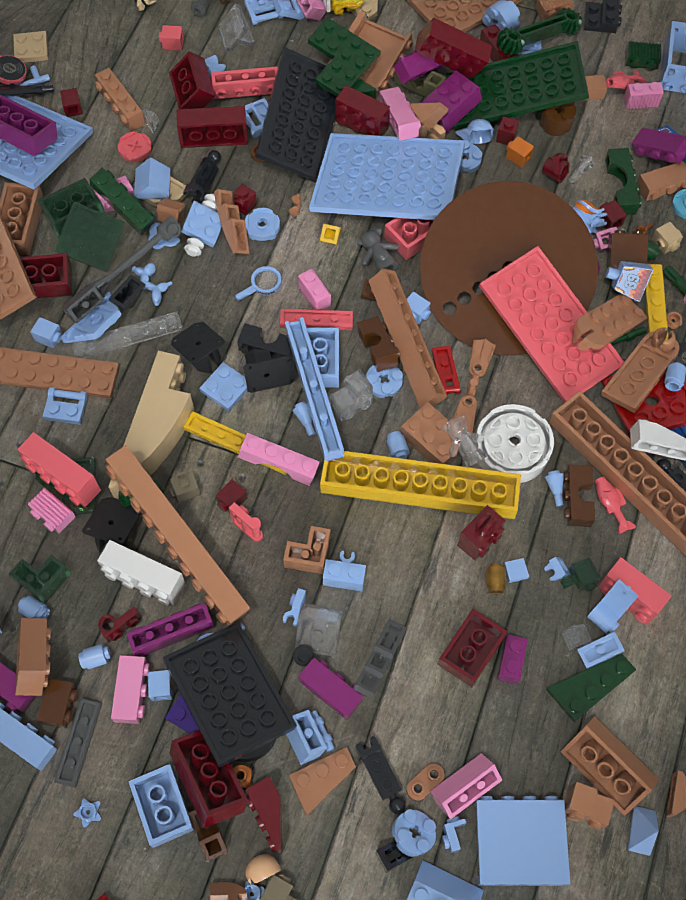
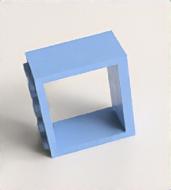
[660,21,686,93]

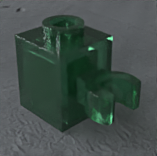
[560,557,601,592]

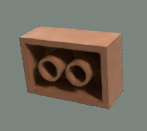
[400,402,470,465]
[15,618,51,696]

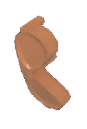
[289,193,302,216]

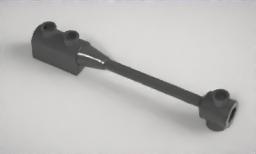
[61,216,182,323]

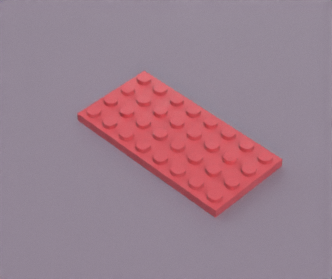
[479,246,624,403]

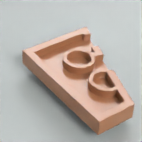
[289,747,356,816]

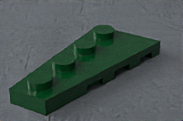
[546,654,636,722]

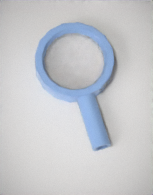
[235,266,281,301]

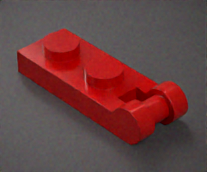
[431,345,461,395]

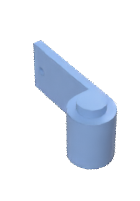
[587,579,638,633]

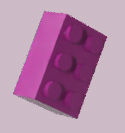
[421,71,482,133]

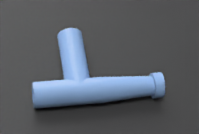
[17,65,50,86]

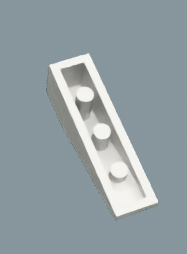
[630,419,686,461]

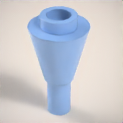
[292,402,316,437]
[545,470,564,507]

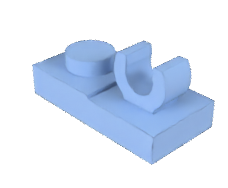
[577,632,625,669]

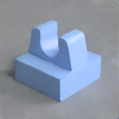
[544,557,571,581]

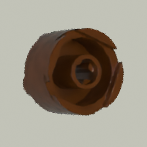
[539,102,576,136]

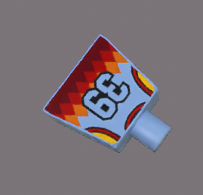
[605,261,653,302]

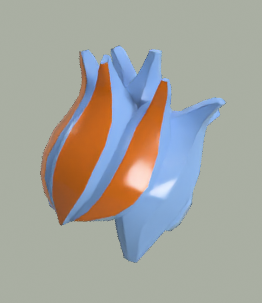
[573,200,607,234]

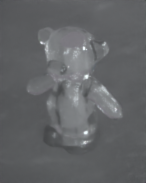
[442,416,488,468]

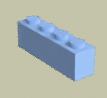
[0,703,58,771]

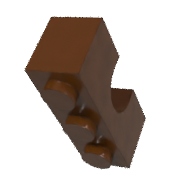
[357,316,400,372]
[563,464,595,527]

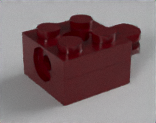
[457,505,506,561]

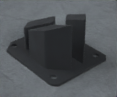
[171,322,225,373]
[243,349,296,393]
[82,497,141,553]

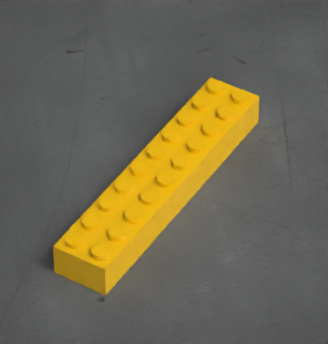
[320,451,521,519]

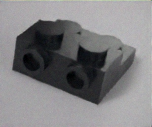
[584,0,622,34]

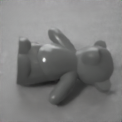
[357,229,399,272]

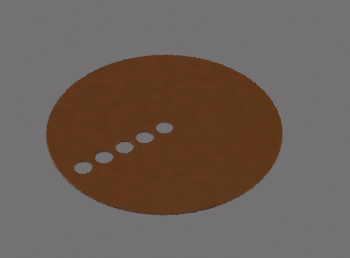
[420,181,598,356]

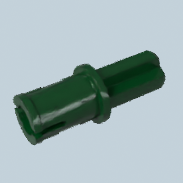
[663,265,686,296]

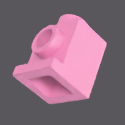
[593,227,617,253]

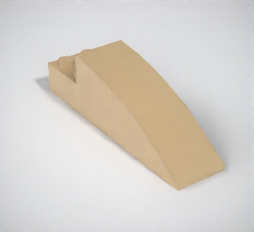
[109,351,195,499]

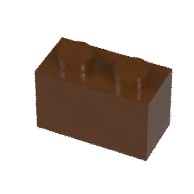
[37,678,78,728]

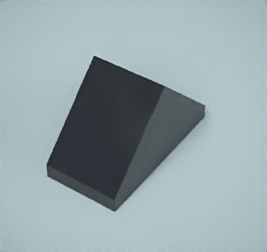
[109,275,146,311]
[375,840,413,873]

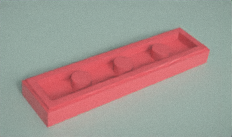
[280,309,353,330]

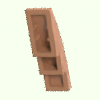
[214,189,250,255]

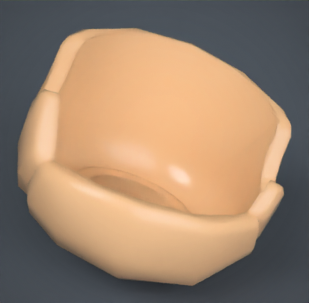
[245,854,281,884]

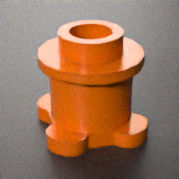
[233,765,253,789]

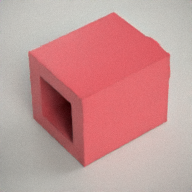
[159,25,184,51]

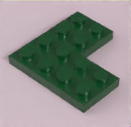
[308,17,381,97]

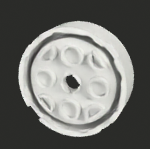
[474,404,554,483]

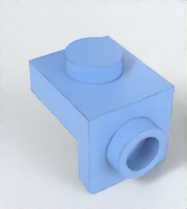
[442,816,466,853]

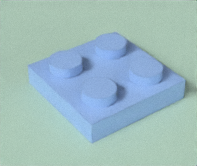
[199,362,247,412]

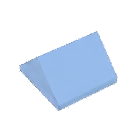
[134,157,171,199]

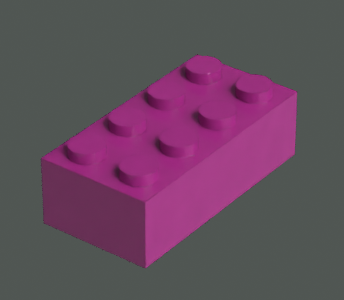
[0,95,58,157]

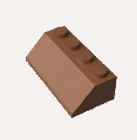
[0,183,44,256]
[560,716,659,816]

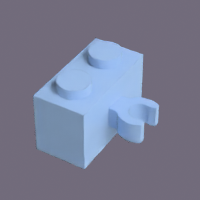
[323,551,366,591]

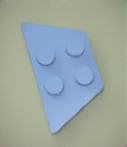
[60,292,122,343]

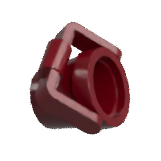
[542,153,570,183]

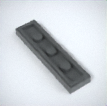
[54,698,102,788]

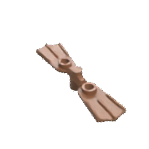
[451,339,496,434]

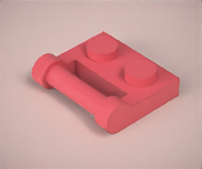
[229,502,263,542]

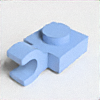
[283,588,306,627]

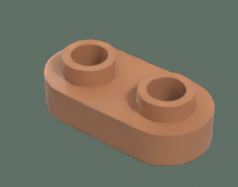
[406,764,445,801]

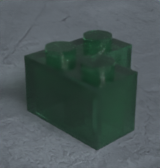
[9,555,71,604]

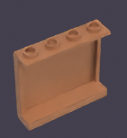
[328,11,413,95]

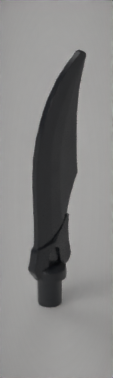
[0,84,54,96]

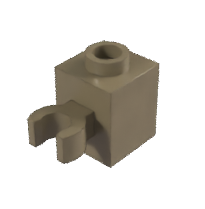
[169,471,200,503]
[260,873,297,900]

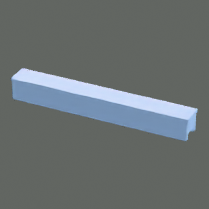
[285,317,344,462]

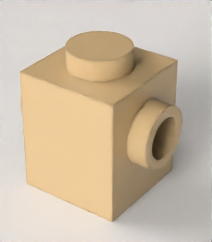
[652,222,683,254]

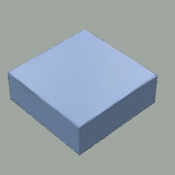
[504,558,529,583]

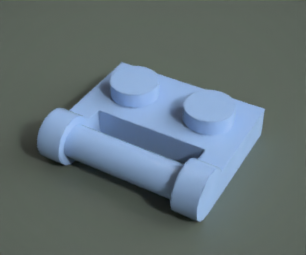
[244,0,283,26]
[272,0,305,20]
[245,98,268,138]
[42,387,88,425]

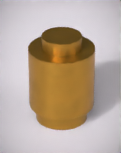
[486,563,506,594]

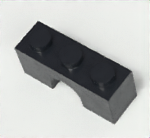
[237,323,293,360]

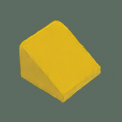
[320,224,342,245]

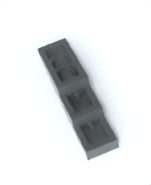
[353,619,407,699]

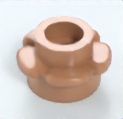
[667,312,682,329]

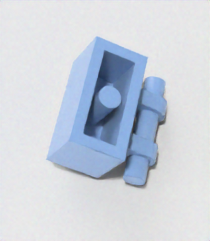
[286,710,335,765]

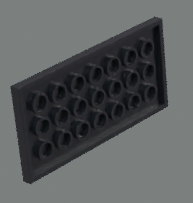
[255,47,337,183]

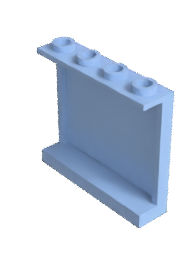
[474,796,570,886]

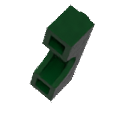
[605,148,642,215]

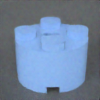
[482,0,521,30]

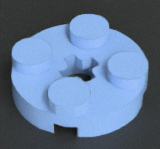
[459,140,482,173]
[245,208,280,241]
[366,365,403,398]
[392,809,436,857]

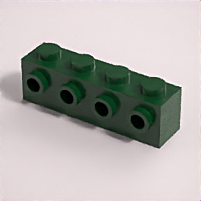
[89,167,154,235]

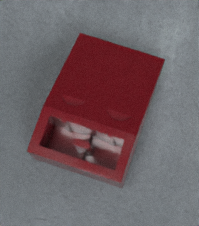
[246,776,282,855]

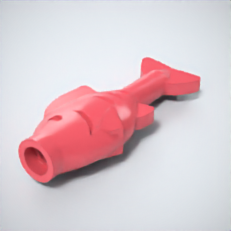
[606,70,647,89]
[594,476,636,535]

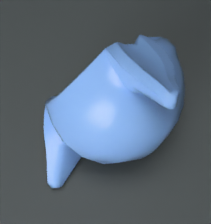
[455,119,496,144]

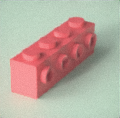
[211,66,278,99]

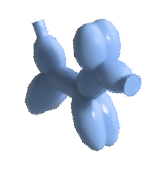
[132,263,172,306]

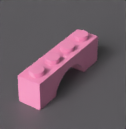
[238,433,319,486]

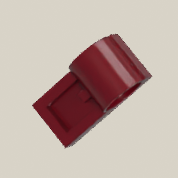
[98,606,142,643]

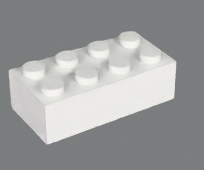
[97,540,186,606]

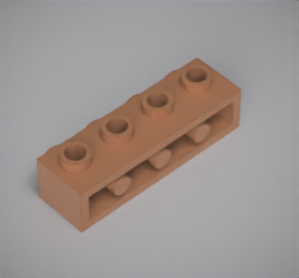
[95,68,145,132]

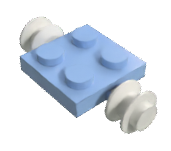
[181,194,222,257]

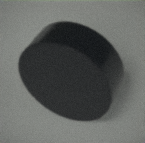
[293,644,314,666]

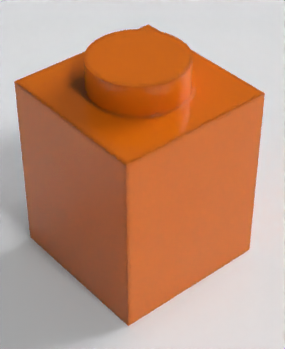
[506,136,534,168]

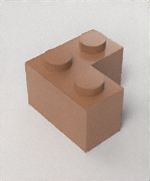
[283,526,331,574]
[564,782,615,830]

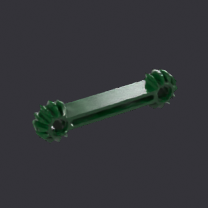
[496,7,582,56]

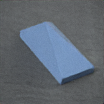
[627,806,659,856]

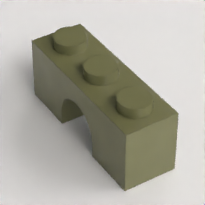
[394,71,447,97]

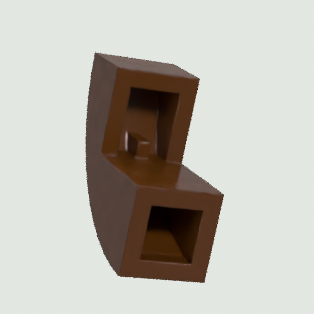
[187,805,228,862]

